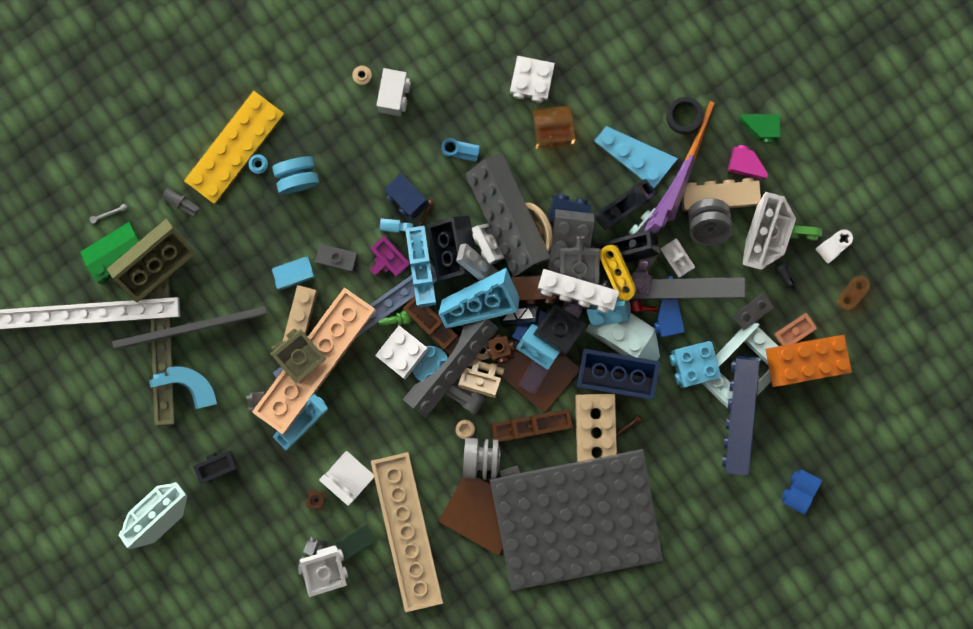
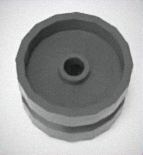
[688,198,732,246]

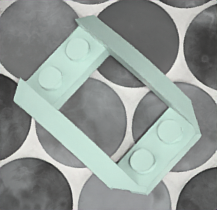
[702,322,778,408]

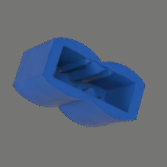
[781,469,822,514]

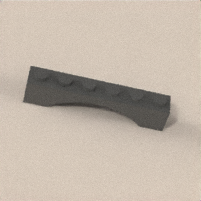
[403,319,499,418]

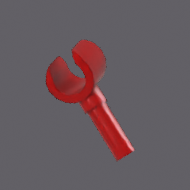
[630,301,658,312]

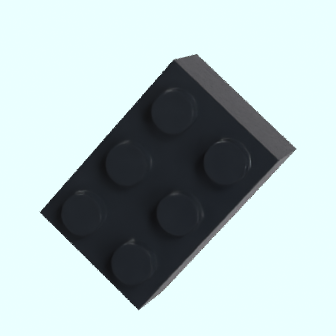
[427,216,476,281]

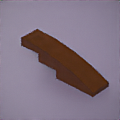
[403,297,460,355]
[491,409,573,442]

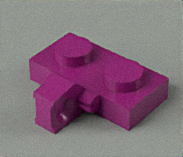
[370,236,410,277]

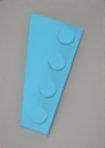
[594,126,678,188]

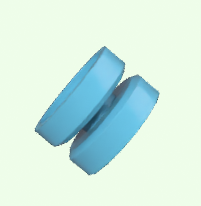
[272,156,320,194]

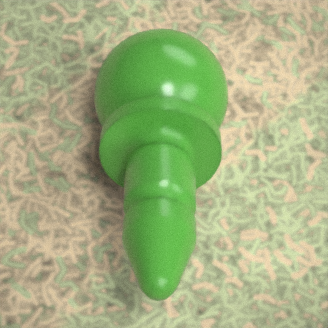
[378,310,413,326]

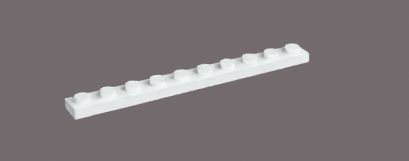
[0,297,180,329]

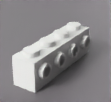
[538,269,619,313]

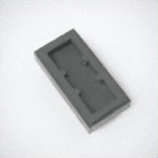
[315,244,357,272]

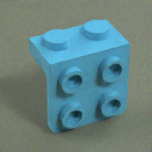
[669,341,721,388]

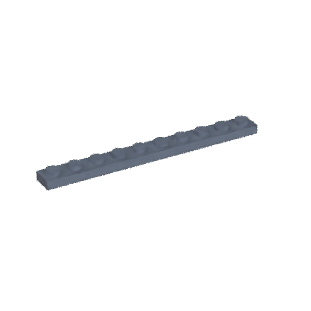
[273,263,437,378]

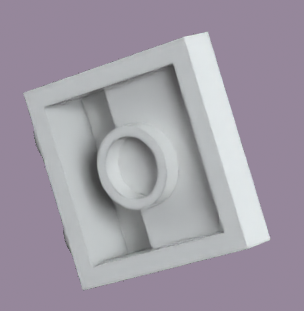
[510,56,555,103]
[472,223,505,265]
[300,545,348,597]

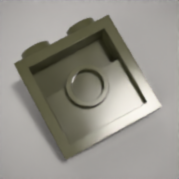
[270,328,326,384]

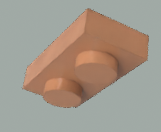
[774,313,817,346]

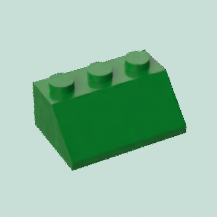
[80,222,141,284]

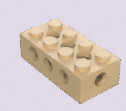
[575,394,617,462]

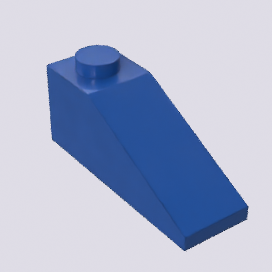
[654,276,685,338]

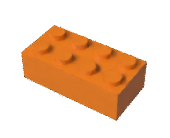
[765,335,852,387]

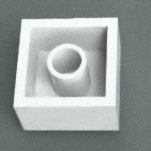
[377,68,411,116]

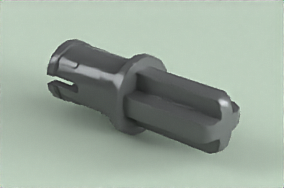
[162,188,200,217]

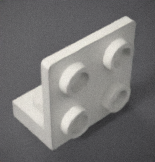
[319,451,374,506]

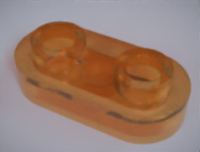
[837,276,870,310]

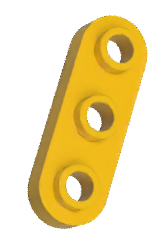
[600,245,636,301]

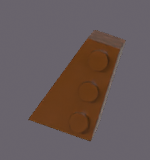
[511,276,563,304]

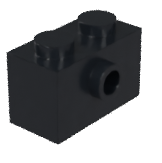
[193,451,239,484]

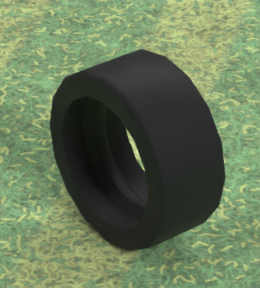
[666,97,703,135]

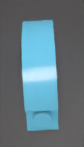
[149,367,217,409]
[273,394,328,450]

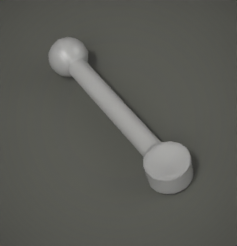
[89,204,128,224]

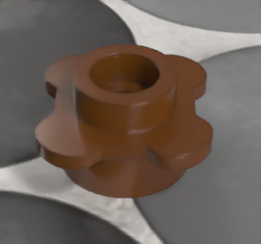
[306,490,327,511]

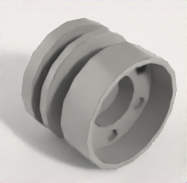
[463,438,500,480]

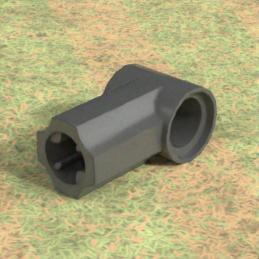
[445,381,486,415]

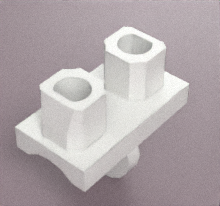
[660,238,695,278]

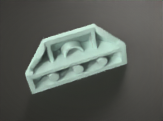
[585,313,660,361]
[119,482,187,549]

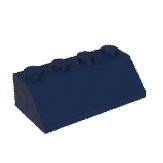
[577,349,660,400]

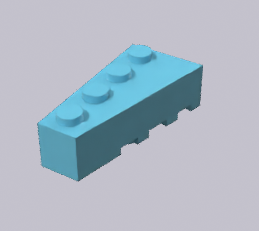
[439,268,520,328]

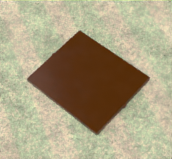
[496,341,579,413]
[438,477,503,556]

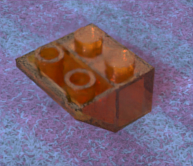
[532,105,575,148]

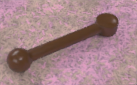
[418,200,435,227]
[616,415,642,437]

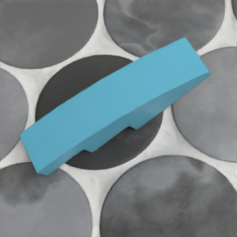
[405,226,436,308]

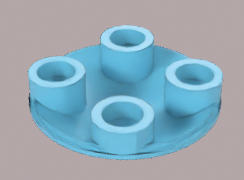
[412,346,448,381]

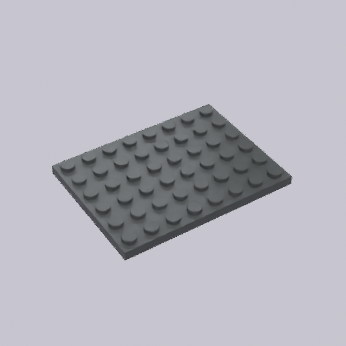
[490,449,663,591]

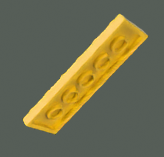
[184,91,285,204]

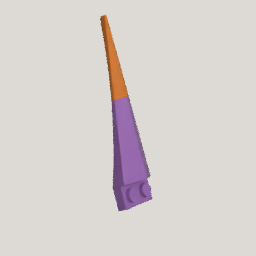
[644,101,715,233]

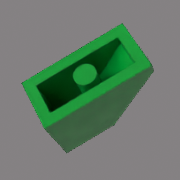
[739,114,780,143]

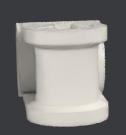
[816,230,853,264]

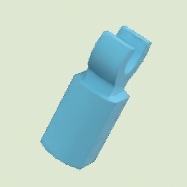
[380,218,414,233]

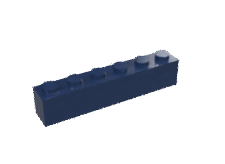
[722,356,761,476]

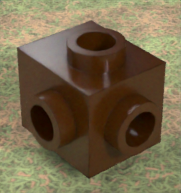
[486,335,516,364]

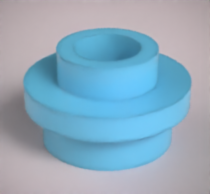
[249,154,268,174]

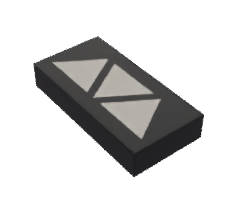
[501,304,540,327]

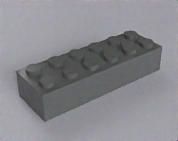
[466,154,551,277]

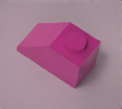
[727,145,768,180]

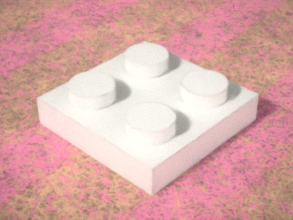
[375,326,429,379]

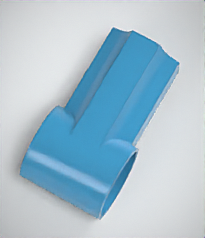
[441,138,480,162]

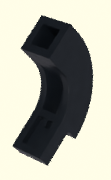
[593,179,657,230]

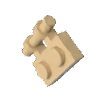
[458,358,505,398]

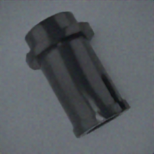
[775,262,797,288]

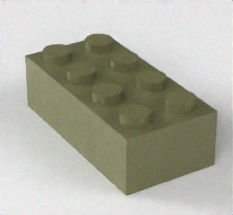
[107,218,196,303]

